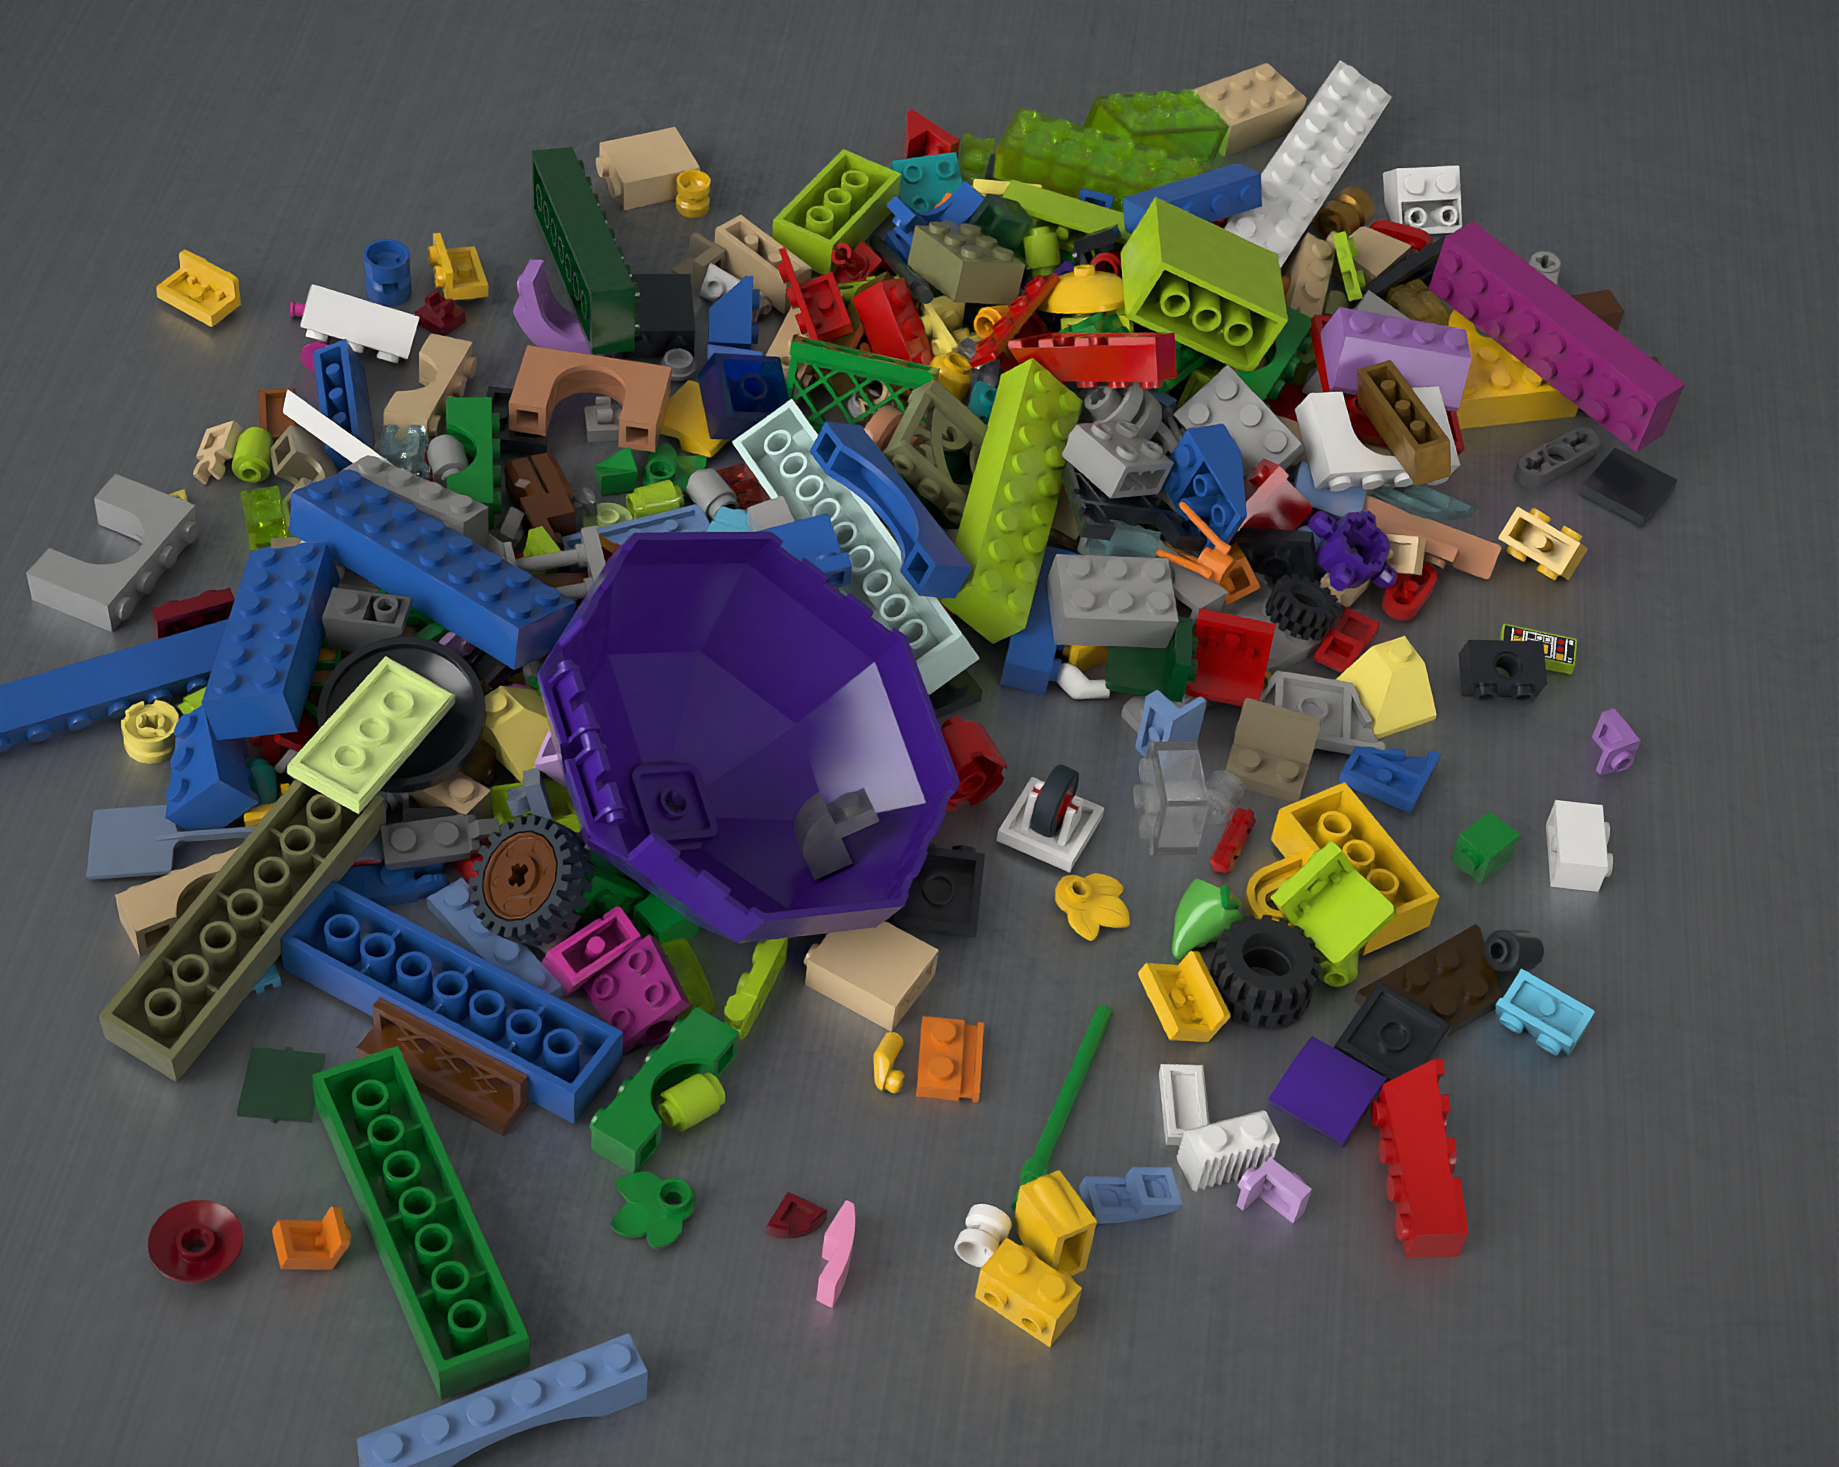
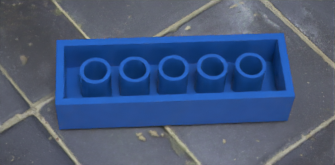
[202,542,340,740]

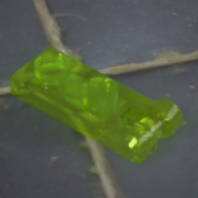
[957,132,997,186]

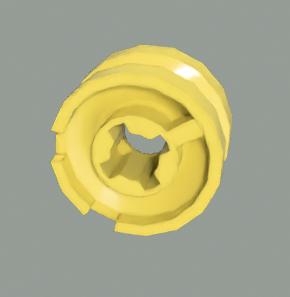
[121,700,179,764]

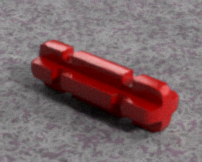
[1210,807,1256,874]

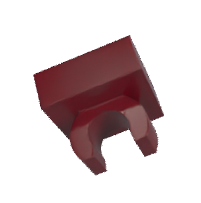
[415,289,466,336]

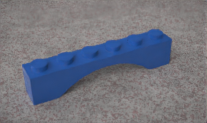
[809,421,972,598]

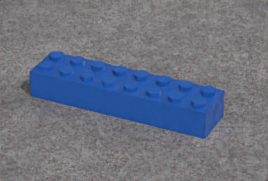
[289,469,576,670]
[280,880,623,1124]

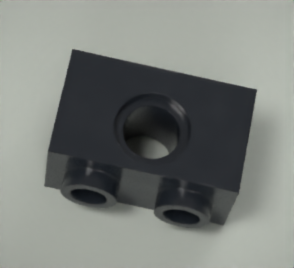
[1458,640,1547,702]

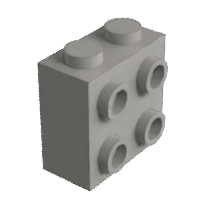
[1061,419,1174,498]

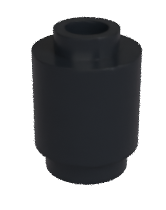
[1484,930,1544,972]

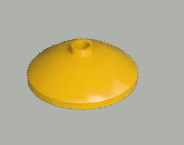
[1037,265,1125,314]

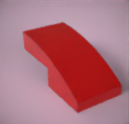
[1313,607,1380,674]

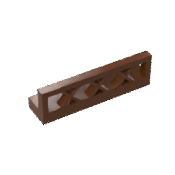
[356,997,528,1137]

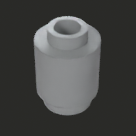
[427,435,469,489]
[686,468,739,520]

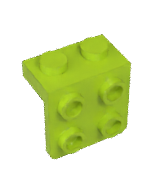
[1270,840,1396,966]

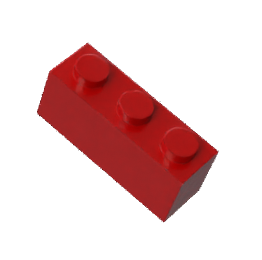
[852,278,935,396]

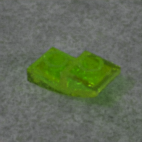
[660,938,718,1019]

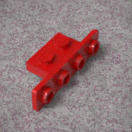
[777,247,854,371]
[968,273,1060,372]

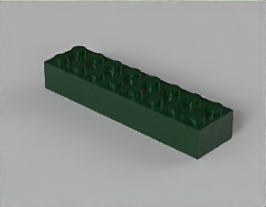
[531,147,640,355]

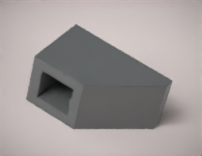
[322,587,413,652]

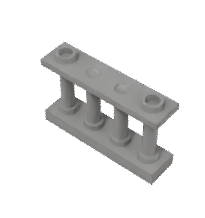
[502,526,606,690]

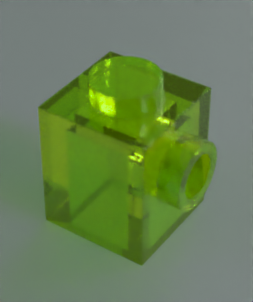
[240,486,288,550]

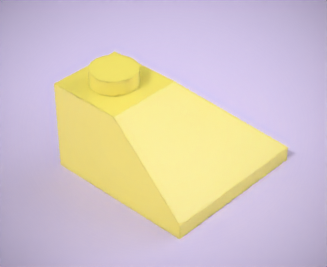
[1335,636,1437,739]
[480,686,550,784]

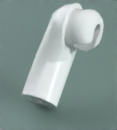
[1056,663,1110,700]

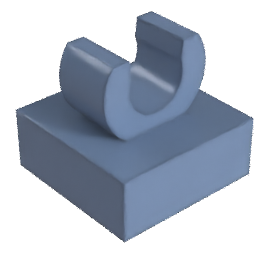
[507,768,552,820]

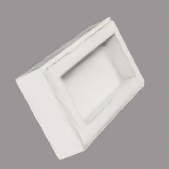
[1159,1064,1210,1145]

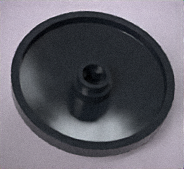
[317,636,486,793]

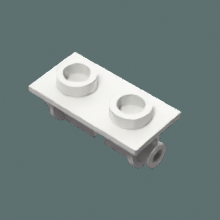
[699,263,772,322]

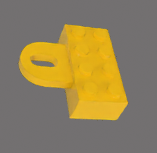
[1447,309,1579,429]
[1244,782,1440,956]

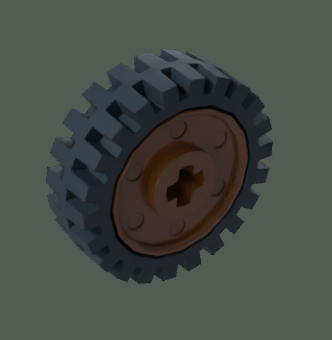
[469,815,594,946]

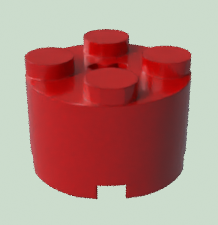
[941,716,1007,811]

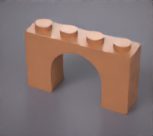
[509,345,671,452]

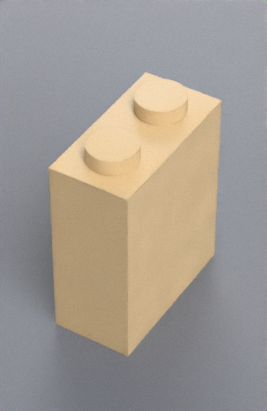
[596,127,700,210]
[804,921,939,1032]

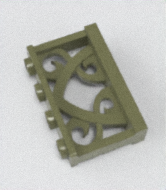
[882,379,988,526]

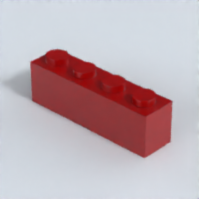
[1008,333,1177,389]
[1371,1059,1469,1258]

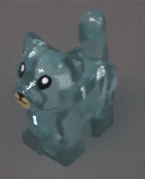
[372,425,432,480]

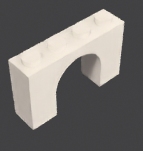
[1295,386,1460,492]

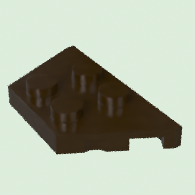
[1354,924,1503,1037]

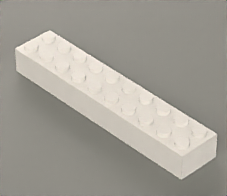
[1224,60,1392,268]

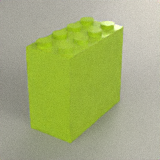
[1121,197,1288,372]

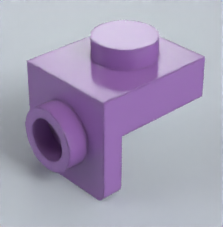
[1592,708,1641,776]

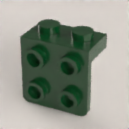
[1105,617,1198,703]

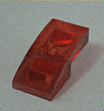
[717,463,771,512]

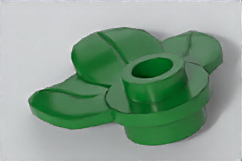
[642,443,707,495]
[611,1172,696,1249]

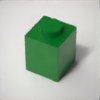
[1450,811,1521,884]

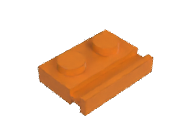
[916,1016,984,1103]

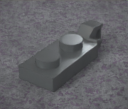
[380,814,501,870]

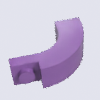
[513,259,616,358]

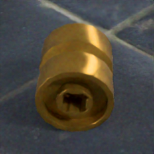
[1313,186,1375,241]

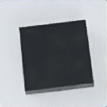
[1579,447,1677,527]
[1334,981,1452,1083]

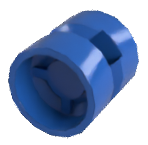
[363,239,412,307]

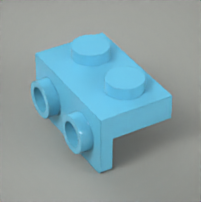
[1496,968,1595,1057]

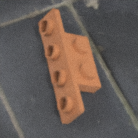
[1362,495,1501,580]

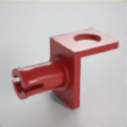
[831,241,897,284]

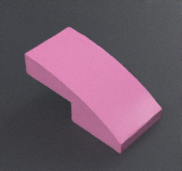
[816,1200,855,1308]

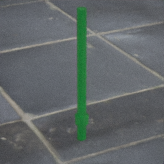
[1011,1005,1113,1211]

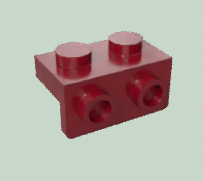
[152,587,235,640]

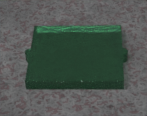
[237,1047,325,1123]

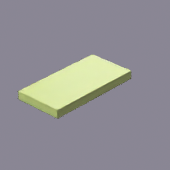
[287,656,455,814]

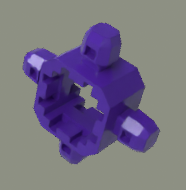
[1308,510,1398,591]

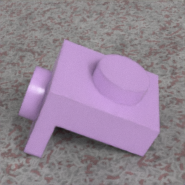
[1236,1157,1312,1224]

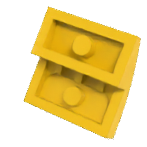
[660,380,752,458]

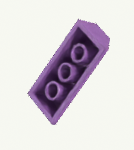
[1320,307,1471,412]

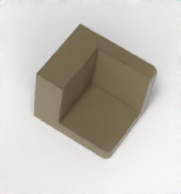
[672,232,726,292]

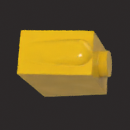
[1012,1170,1097,1276]

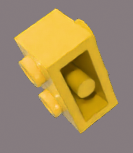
[1498,507,1588,581]
[975,1238,1082,1347]

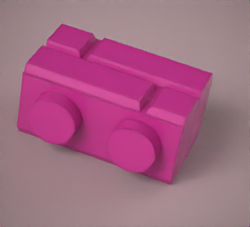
[541,906,642,997]

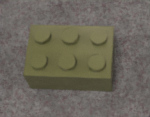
[907,222,1025,305]

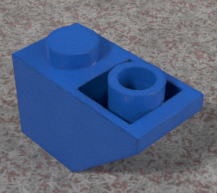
[708,276,760,350]

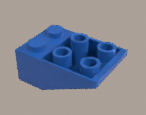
[1163,423,1247,552]

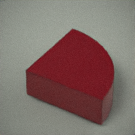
[766,1192,828,1239]

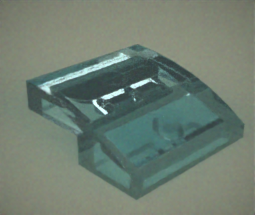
[1371,484,1478,521]

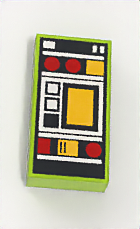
[1499,623,1577,675]

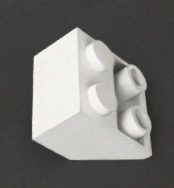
[1383,166,1462,234]

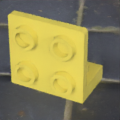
[919,295,965,356]

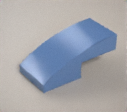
[1079,1167,1182,1224]

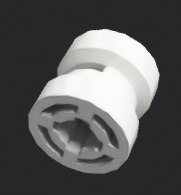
[954,1204,1012,1268]

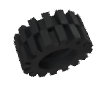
[1265,574,1340,641]

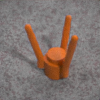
[1156,502,1236,585]

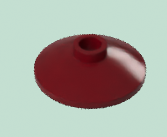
[148,1200,244,1284]

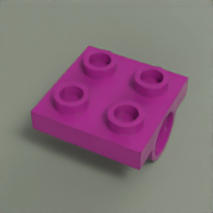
[583,935,691,1056]

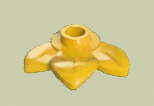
[1055,873,1130,941]

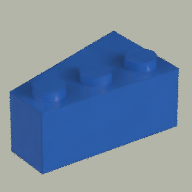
[165,705,259,831]

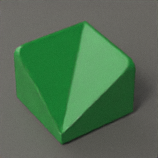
[593,447,638,496]

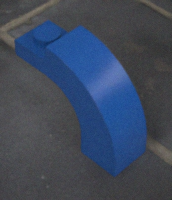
[886,180,998,246]

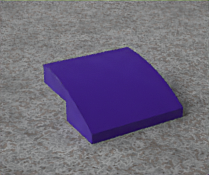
[1268,1036,1387,1148]

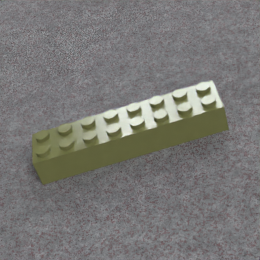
[98,779,386,1082]

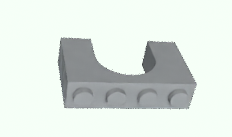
[26,474,200,632]

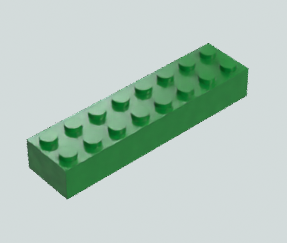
[312,1046,530,1400]

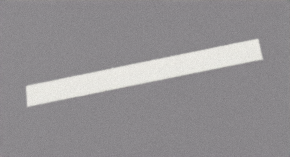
[283,389,504,558]

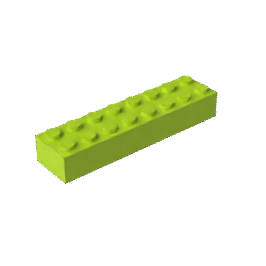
[939,358,1083,644]

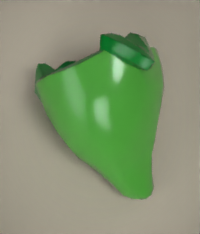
[1172,878,1245,961]

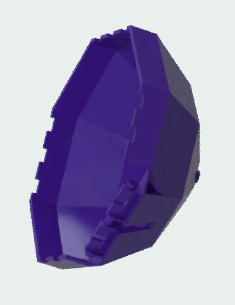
[537,531,960,943]

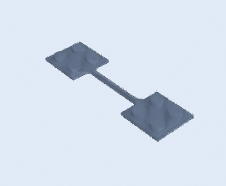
[86,791,387,880]

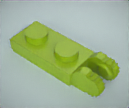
[723,938,788,1041]

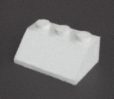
[300,284,419,364]

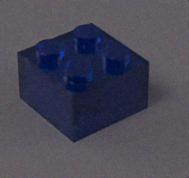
[697,353,789,440]

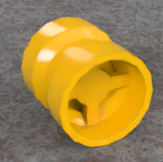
[676,170,711,218]

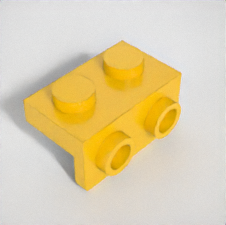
[427,233,488,301]
[156,249,241,327]
[1137,951,1230,1042]

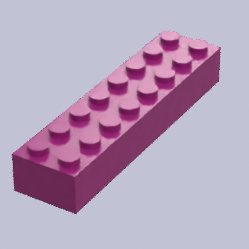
[1429,221,1685,453]

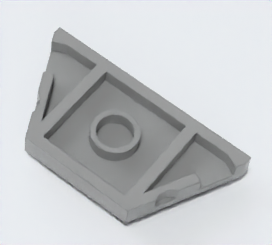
[1234,670,1386,754]

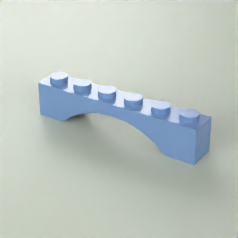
[356,1333,648,1467]

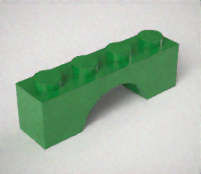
[1233,306,1313,409]
[446,397,502,530]
[590,1007,739,1174]

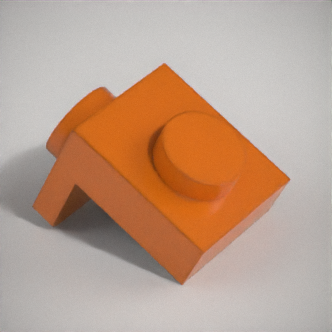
[272,1206,351,1270]

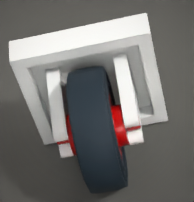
[996,764,1104,873]

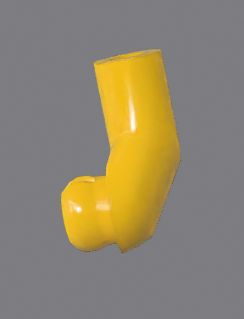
[873,1032,905,1093]

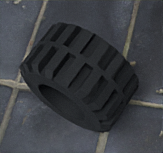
[1210,915,1321,1030]

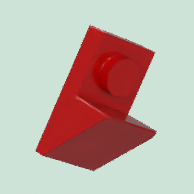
[905,109,960,160]

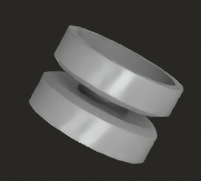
[1075,382,1162,441]

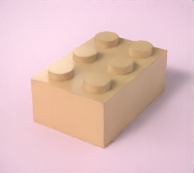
[1186,63,1307,157]

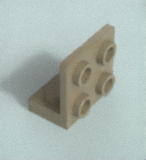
[1222,698,1322,803]

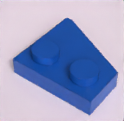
[1338,746,1441,814]

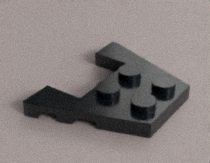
[1061,463,1207,551]

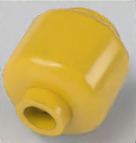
[929,352,975,403]

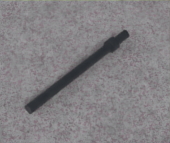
[869,236,933,304]

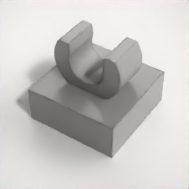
[584,396,621,442]

